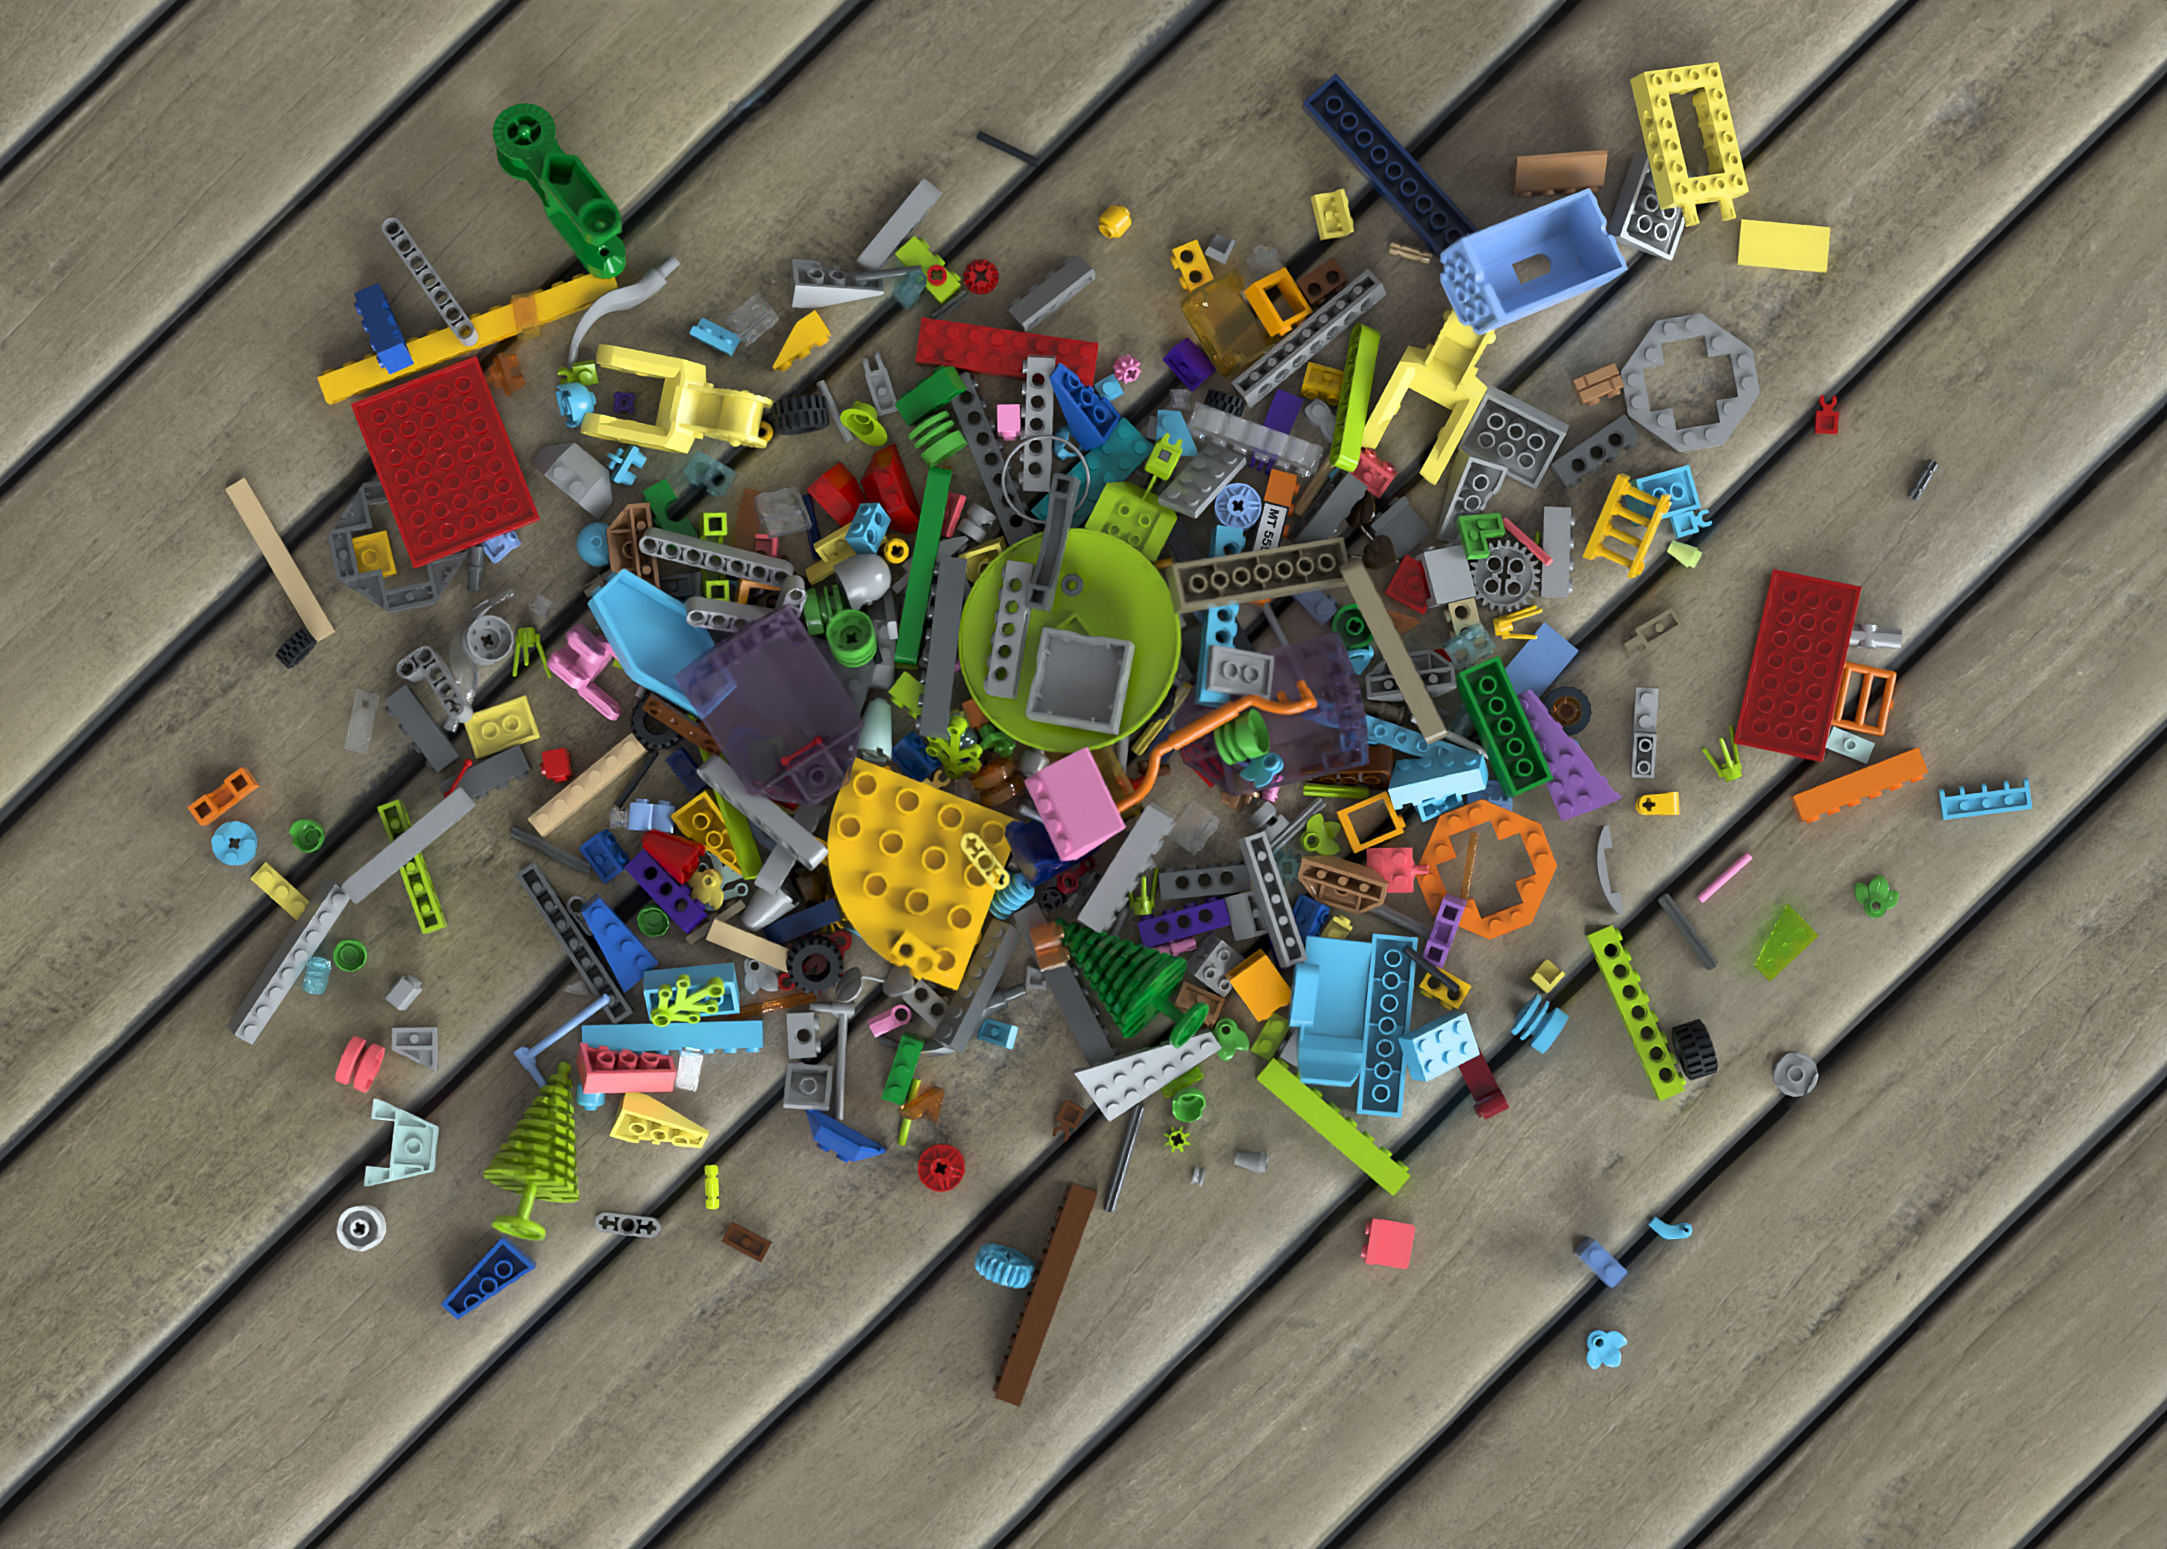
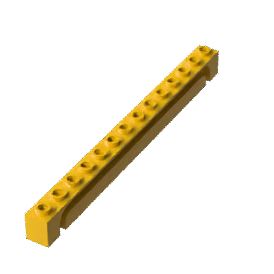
[317,273,619,405]

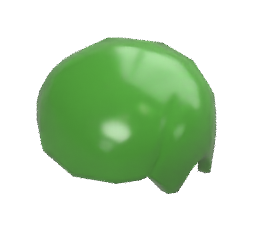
[289,818,325,853]
[636,903,671,938]
[332,938,367,972]
[1171,1087,1206,1122]

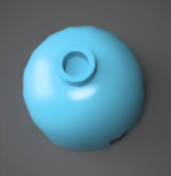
[556,382,596,428]
[576,522,610,567]

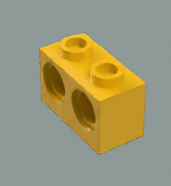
[1170,239,1214,294]
[889,930,943,980]
[1418,966,1471,1011]

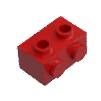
[540,748,575,784]

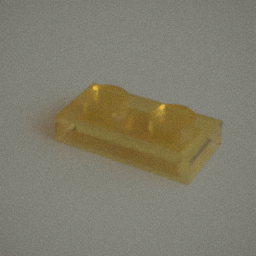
[511,292,542,341]

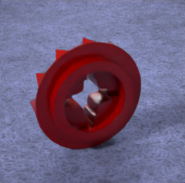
[963,259,999,295]

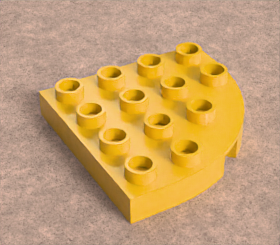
[827,757,1022,991]

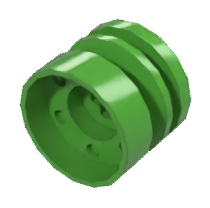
[908,411,968,468]
[803,583,847,636]
[826,609,877,667]
[1214,709,1270,765]

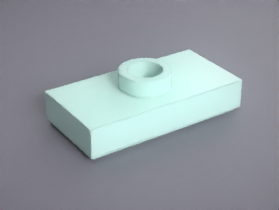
[1826,726,1875,764]

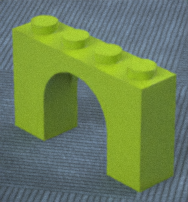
[698,512,729,602]

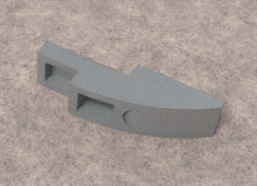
[891,536,969,596]
[1631,686,1659,778]

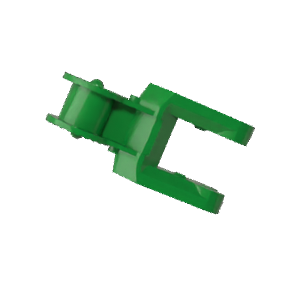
[492,103,626,279]

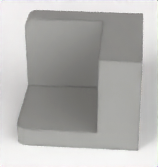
[1204,234,1237,267]

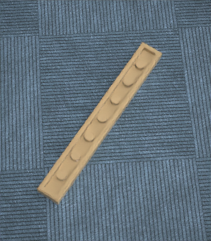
[225,478,335,643]

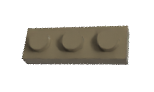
[686,898,747,945]

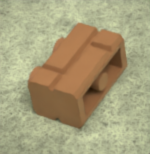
[1571,362,1624,407]

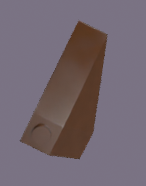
[1301,744,1396,790]

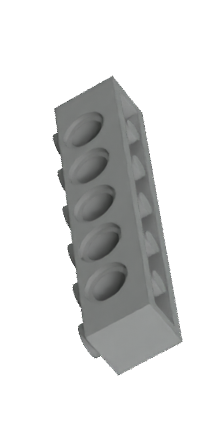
[1019,354,1056,492]
[984,560,1036,700]

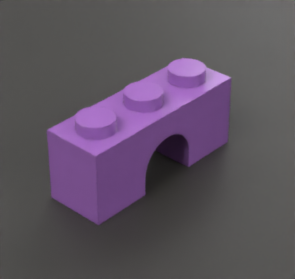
[1422,893,1467,968]

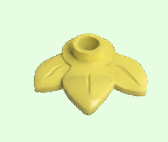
[688,869,724,910]

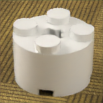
[337,1204,386,1251]

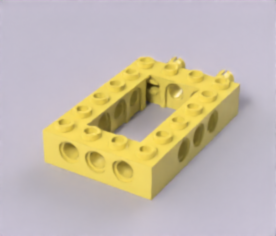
[1630,62,1749,227]

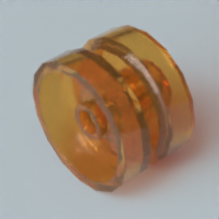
[968,756,1026,808]

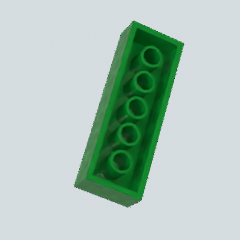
[1456,655,1553,799]

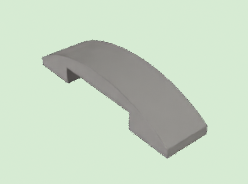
[1595,825,1624,915]

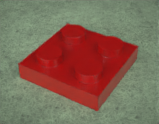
[1384,554,1431,615]

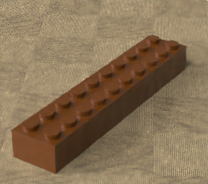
[992,1181,1098,1407]

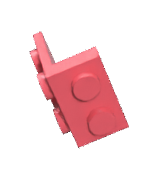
[1361,1217,1415,1269]

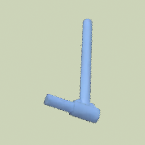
[514,994,610,1089]

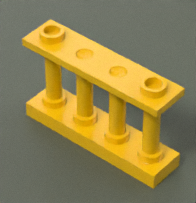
[1583,473,1671,579]

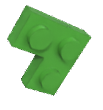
[1456,513,1505,560]

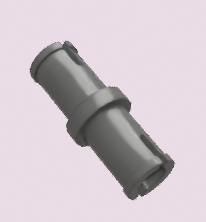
[467,545,485,591]

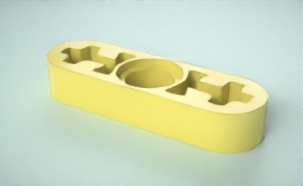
[960,833,1009,890]

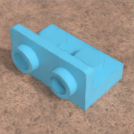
[689,318,741,358]

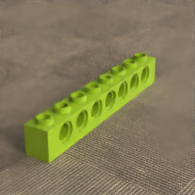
[1585,925,1686,1101]

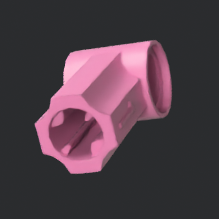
[867,1003,913,1037]

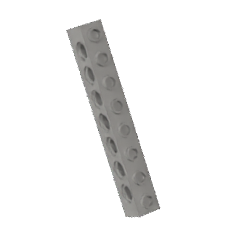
[1231,269,1386,408]

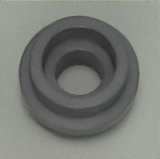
[1061,574,1084,597]

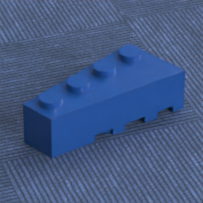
[580,893,658,993]

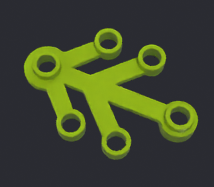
[926,715,983,779]
[650,974,724,1027]

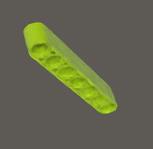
[1329,323,1380,472]

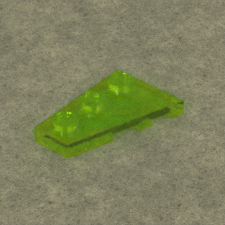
[1754,903,1819,982]

